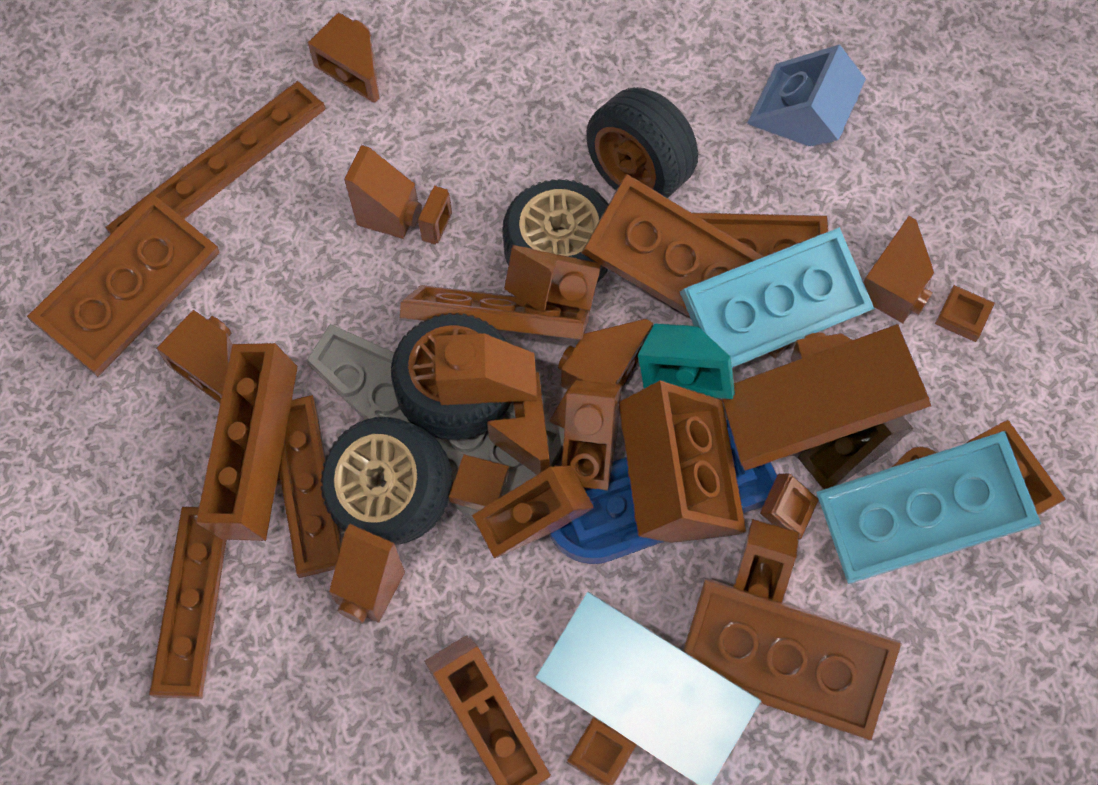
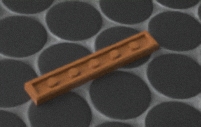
[105,81,326,234]

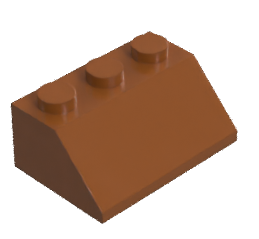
[619,381,746,543]

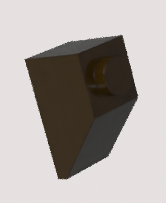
[797,416,913,490]

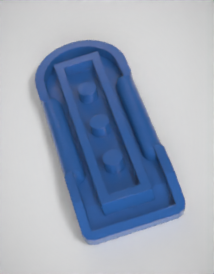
[549,419,777,564]

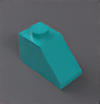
[638,323,735,399]

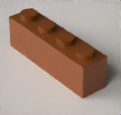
[196,343,298,541]

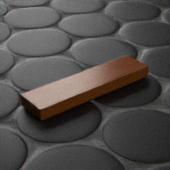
[279,395,341,578]
[149,506,227,699]

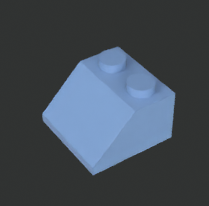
[747,44,866,147]

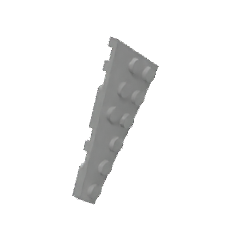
[307,324,564,556]

